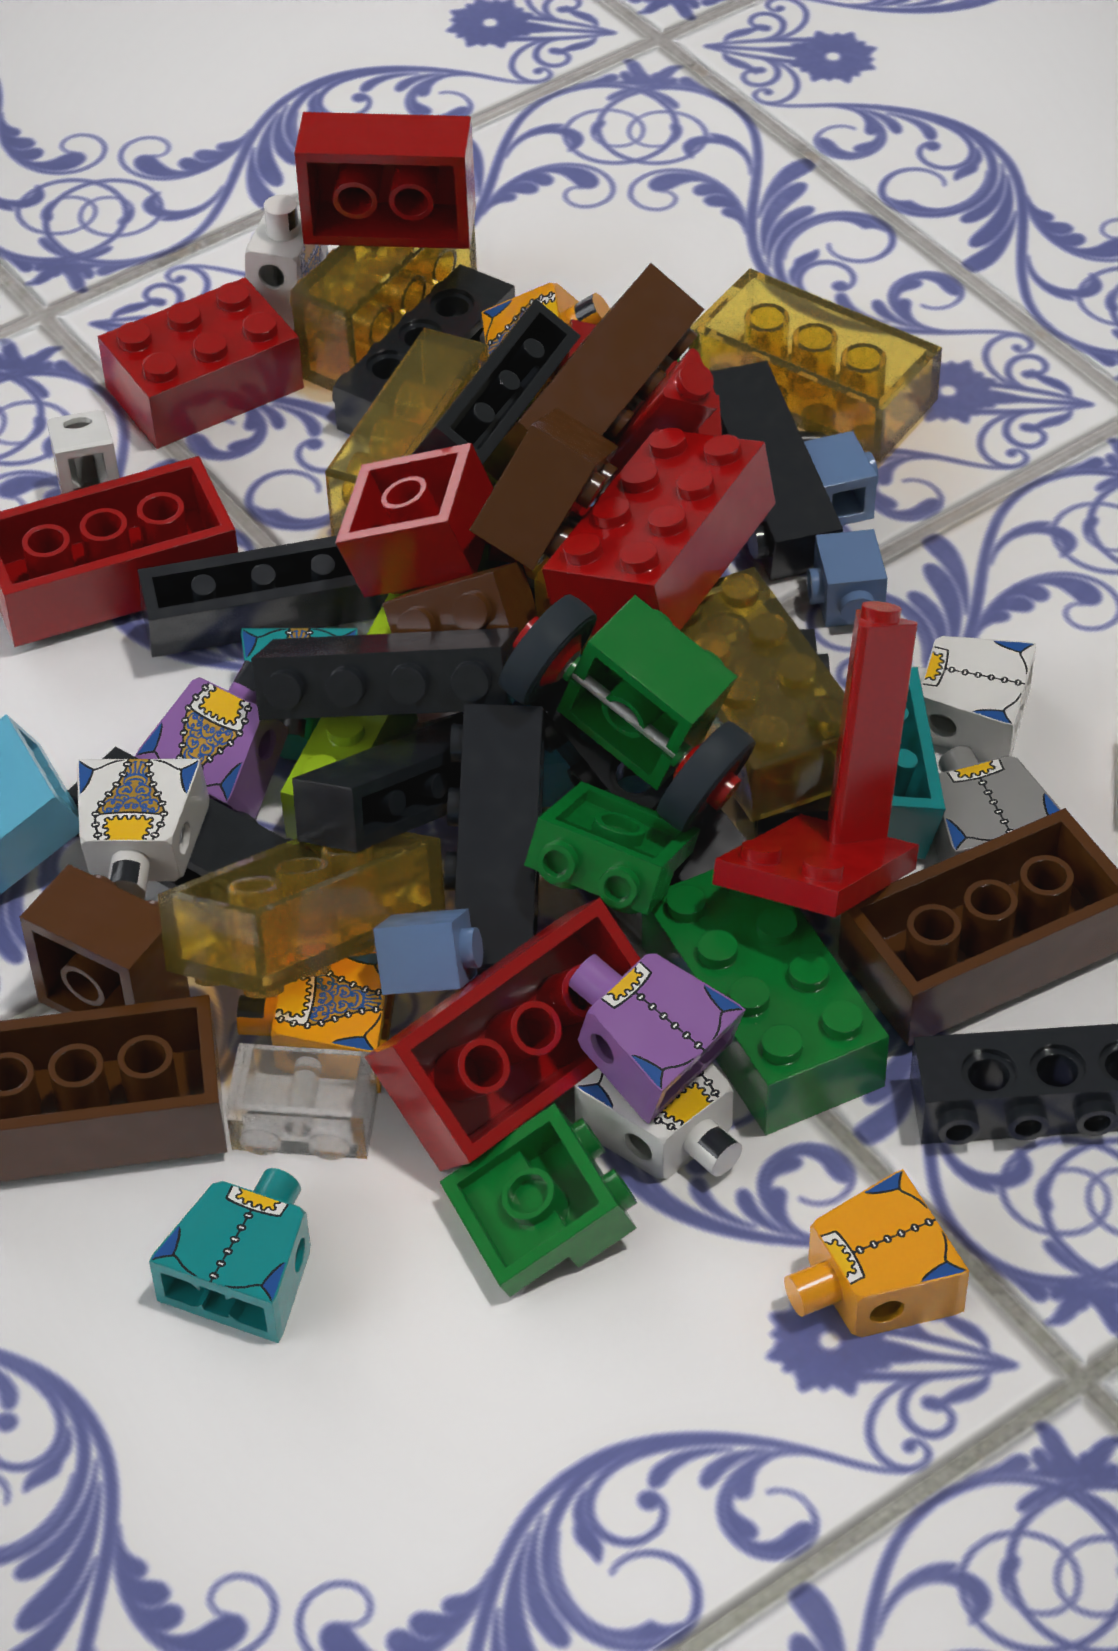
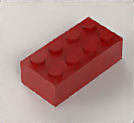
[542,428,776,636]
[0,456,238,647]
[364,898,640,1171]

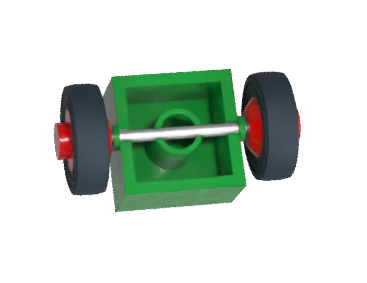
[498,594,756,833]

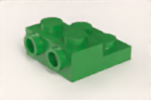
[524,781,701,915]
[440,1103,637,1297]

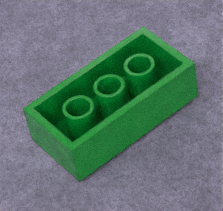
[642,869,889,1136]

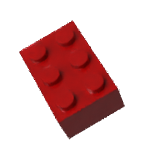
[294,112,476,249]
[97,277,304,449]

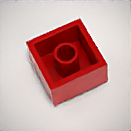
[335,443,494,598]

